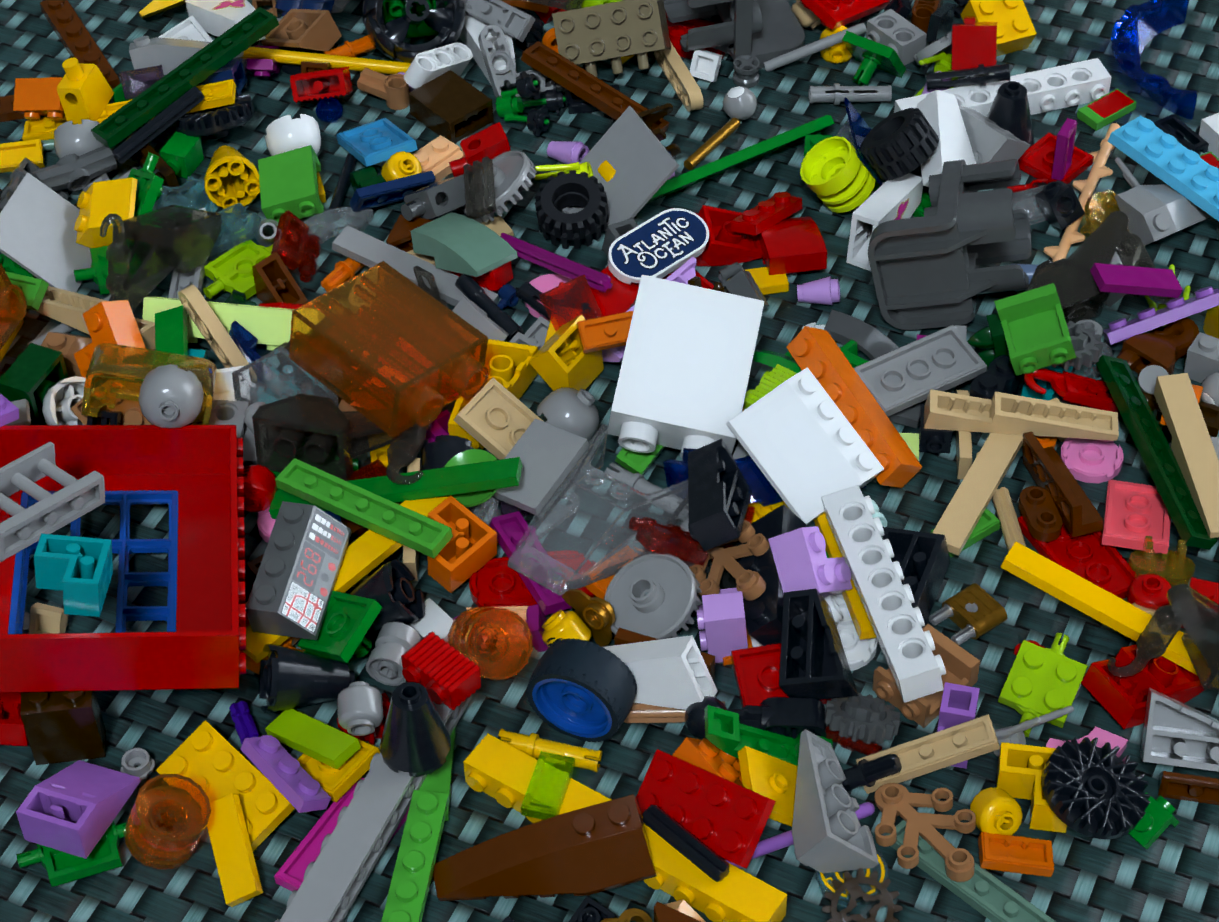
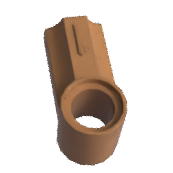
[357,68,410,110]

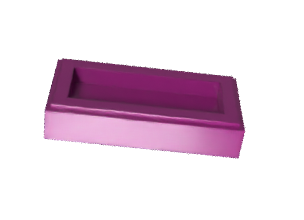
[1051,118,1077,181]

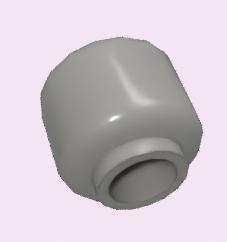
[337,681,383,736]

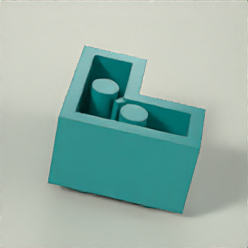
[34,533,113,617]

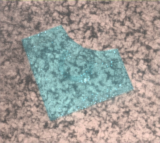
[157,176,214,223]
[206,203,261,256]

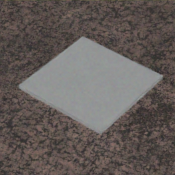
[580,106,680,230]
[0,172,92,293]

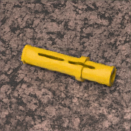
[498,729,602,773]

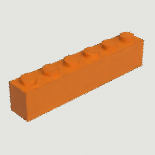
[786,326,922,488]

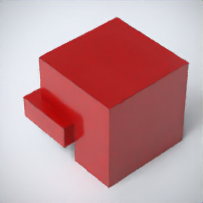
[952,16,997,70]

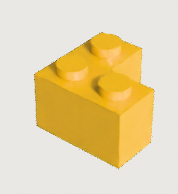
[996,742,1067,833]

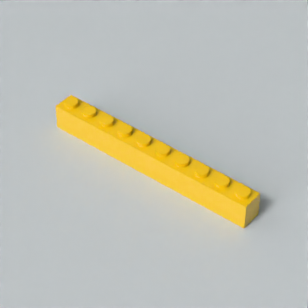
[463,733,787,922]

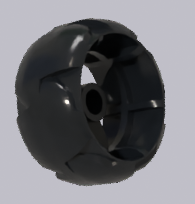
[362,0,465,63]

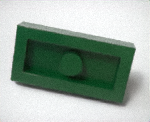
[967,313,1009,370]

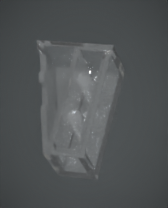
[232,346,340,436]

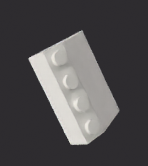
[726,367,884,525]

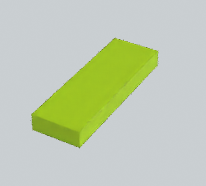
[265,709,361,769]

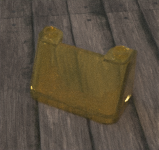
[81,343,217,425]

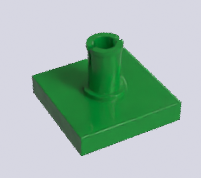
[842,31,906,86]
[297,591,382,663]

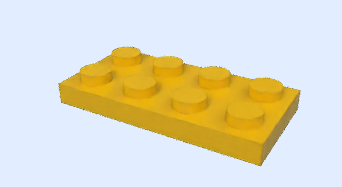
[156,720,295,851]

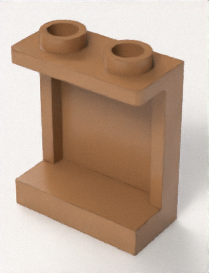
[872,624,980,728]

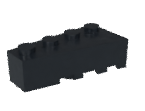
[732,504,806,646]

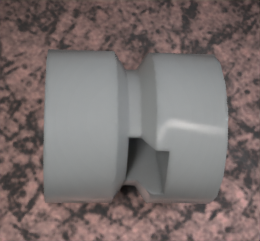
[366,622,422,686]

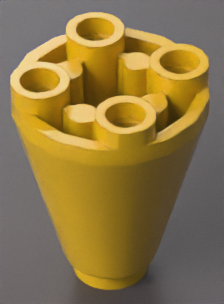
[204,145,260,212]

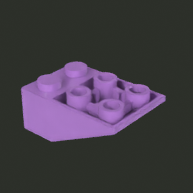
[16,760,141,859]

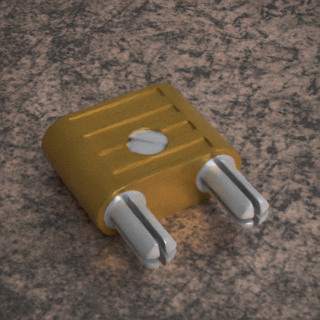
[928,583,1007,645]

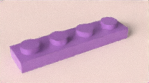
[1103,286,1219,345]

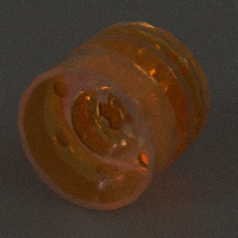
[448,607,532,680]
[124,774,211,869]

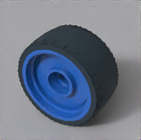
[526,638,637,742]

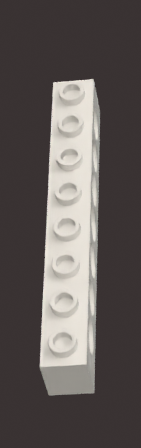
[894,58,1112,117]
[821,485,946,703]

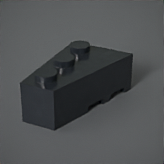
[688,439,752,551]
[883,527,950,628]
[779,588,859,700]

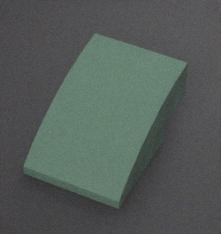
[411,212,518,277]

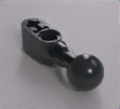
[685,696,826,740]

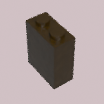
[408,70,494,144]
[20,691,106,765]

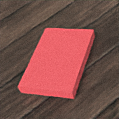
[1101,480,1171,554]

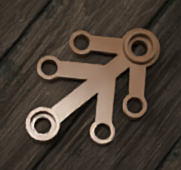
[689,520,770,601]
[874,783,976,882]

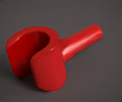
[1007,177,1048,196]

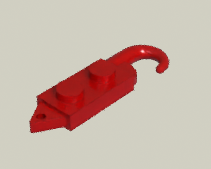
[1024,368,1120,414]

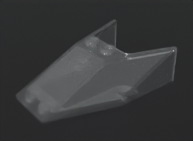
[508,424,689,595]

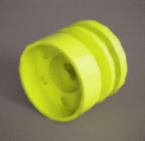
[800,136,876,213]

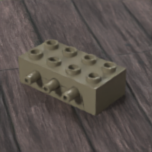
[552,0,671,77]

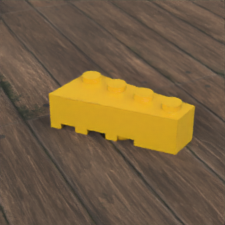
[448,338,538,450]

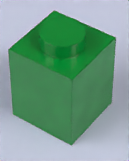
[160,131,204,179]

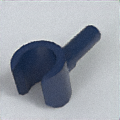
[497,284,518,310]

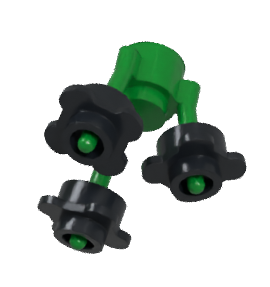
[496,71,566,137]

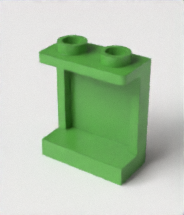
[258,145,324,224]
[994,283,1076,376]

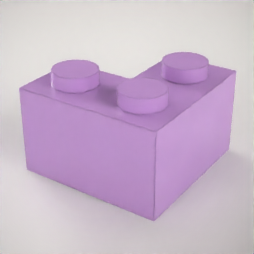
[768,526,853,598]
[696,588,748,663]

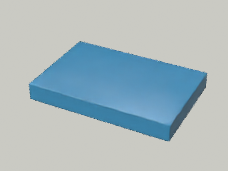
[336,118,418,167]

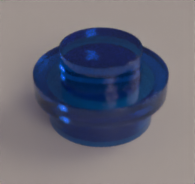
[316,98,343,122]

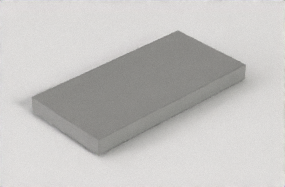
[854,325,987,417]

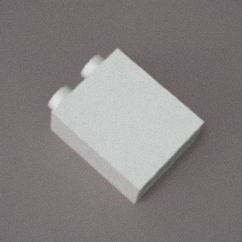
[607,275,764,462]

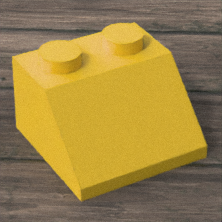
[74,177,138,248]

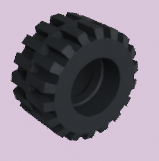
[860,108,939,181]
[535,170,609,249]

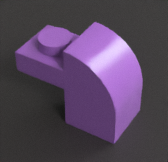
[937,682,980,769]

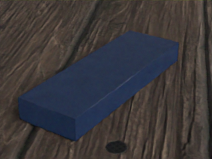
[349,171,436,212]

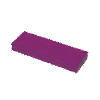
[1090,263,1183,298]

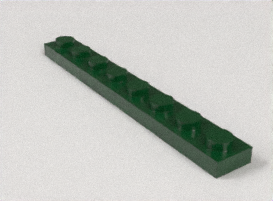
[91,7,279,149]
[1096,355,1217,550]

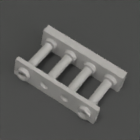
[0,442,105,562]

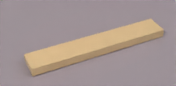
[932,433,1023,556]

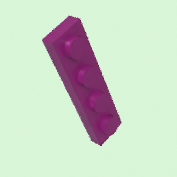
[489,511,573,615]

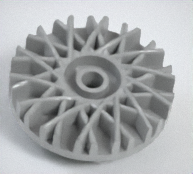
[460,150,537,223]
[604,553,702,639]

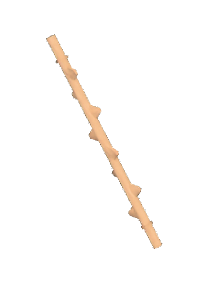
[1040,123,1120,287]

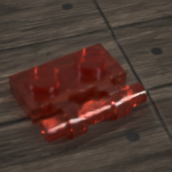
[271,210,321,282]
[629,517,708,566]

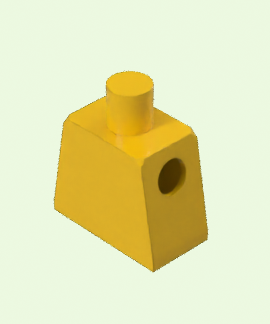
[57,58,114,125]

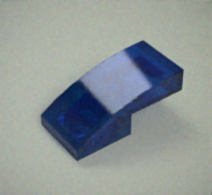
[229,321,273,386]

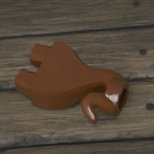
[1116,317,1199,380]

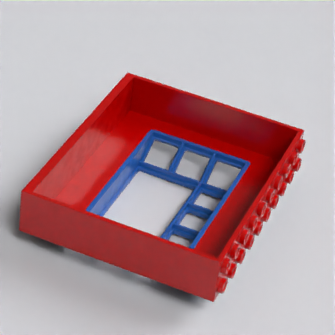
[0,425,246,693]

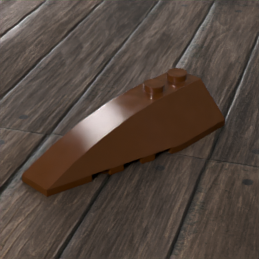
[433,794,656,901]

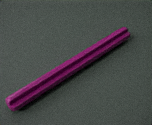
[500,233,613,292]

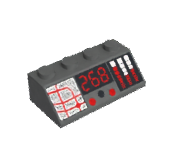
[246,501,352,640]

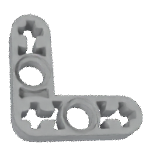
[478,25,564,99]

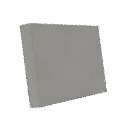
[492,418,589,515]

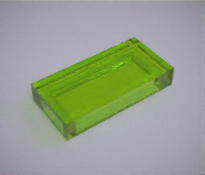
[521,751,575,820]

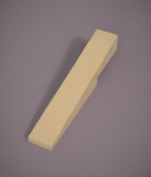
[34,286,155,353]
[1154,373,1219,538]
[924,389,1119,441]

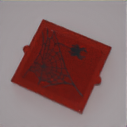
[539,274,604,331]

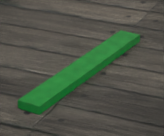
[646,115,835,204]
[269,457,523,519]

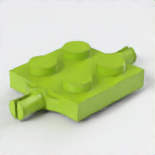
[203,238,287,302]
[998,633,1088,737]

